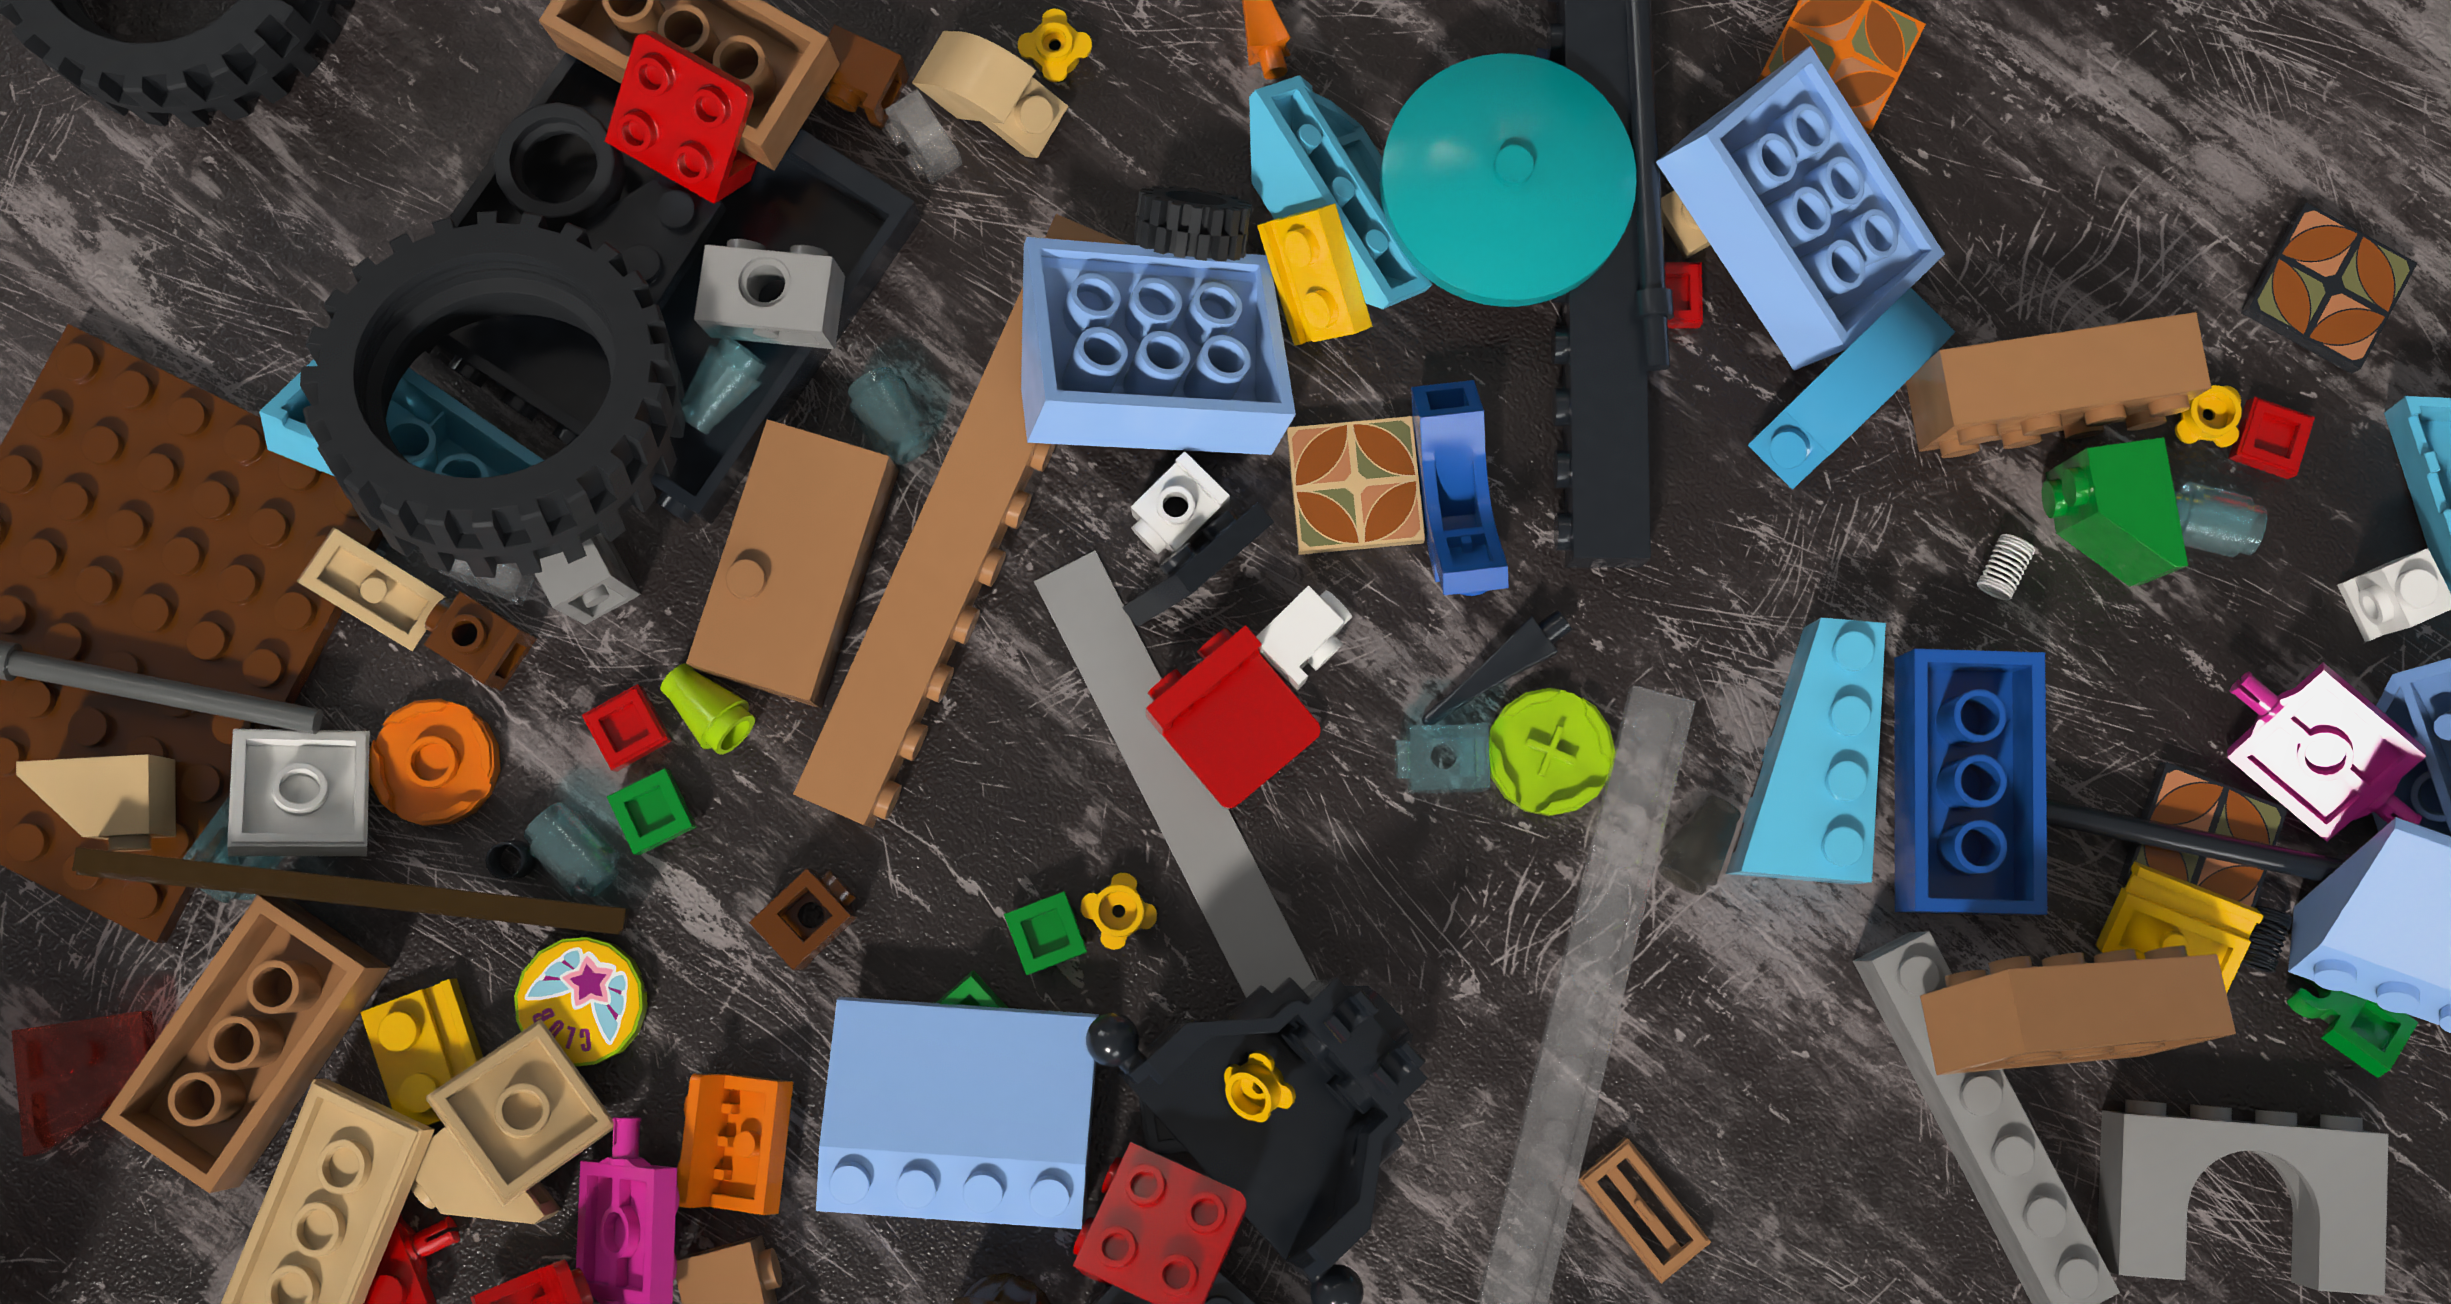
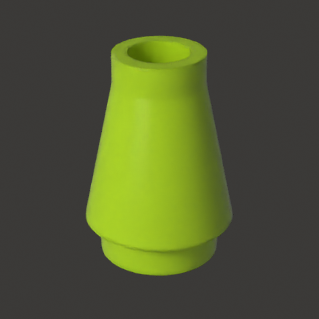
[660,663,755,755]

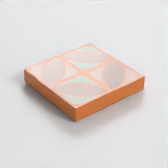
[1756,0,1926,135]

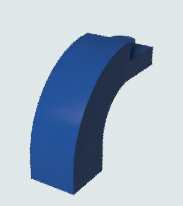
[1411,380,1509,596]

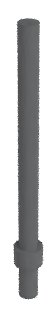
[0,640,323,734]

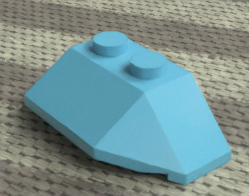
[1249,75,1432,309]

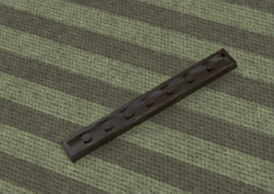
[72,847,629,934]

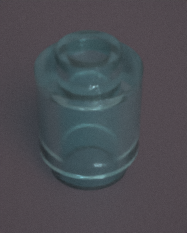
[847,367,934,465]
[2175,481,2267,558]
[524,802,620,898]

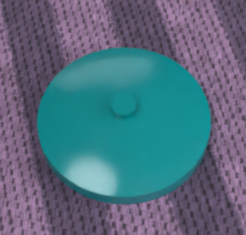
[1380,53,1637,307]

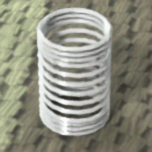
[1977,534,2035,600]

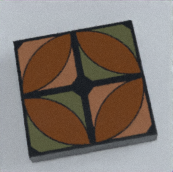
[2241,202,2417,374]
[2118,762,2288,907]

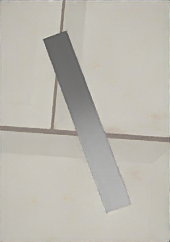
[1034,551,1316,998]

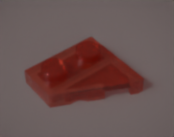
[12,1010,155,1156]

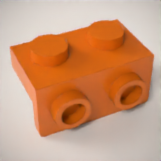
[677,1073,794,1215]

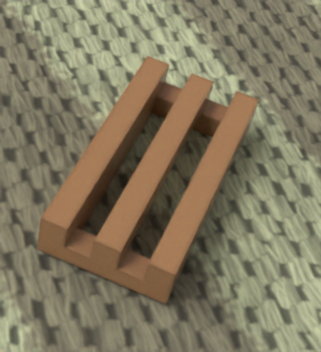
[1575,1137,1711,1284]

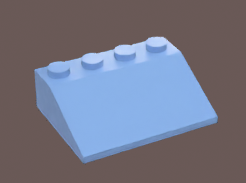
[1656,46,1945,371]
[1021,237,1296,455]
[2288,817,2451,1033]
[816,997,1099,1229]

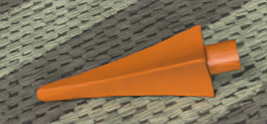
[1242,0,1291,80]

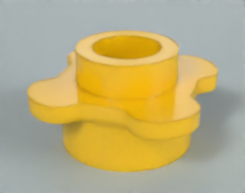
[1018,9,1092,82]
[2175,385,2242,448]
[1081,873,1157,950]
[1224,1050,1296,1122]

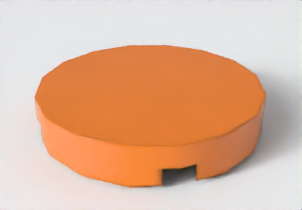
[369,698,501,827]

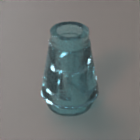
[681,335,767,434]

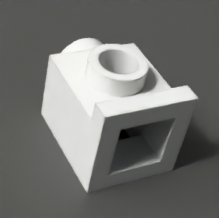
[1131,451,1230,555]
[2337,548,2451,642]
[1256,586,1352,691]

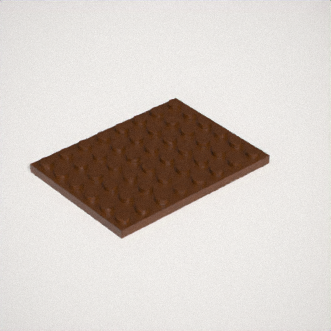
[0,324,384,943]

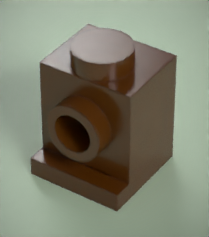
[822,24,909,130]
[424,591,537,691]
[749,868,858,970]

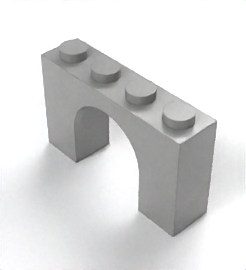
[2097,1099,2388,1296]

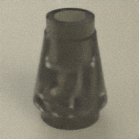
[1658,796,1741,895]

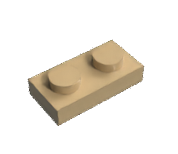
[297,527,446,651]

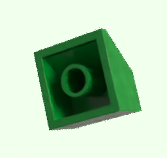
[2041,437,2188,587]

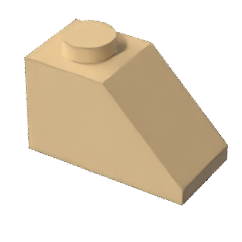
[16,754,176,851]
[411,1127,561,1224]

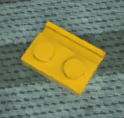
[1257,203,1373,346]
[2095,861,2264,994]
[360,979,483,1126]

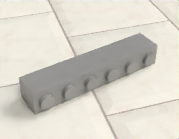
[1853,931,2120,1304]

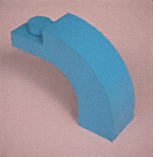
[1748,288,1956,490]

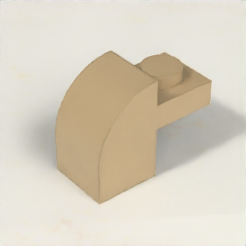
[912,31,1069,158]

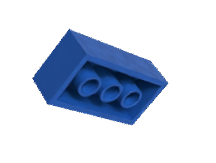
[1894,649,2047,916]

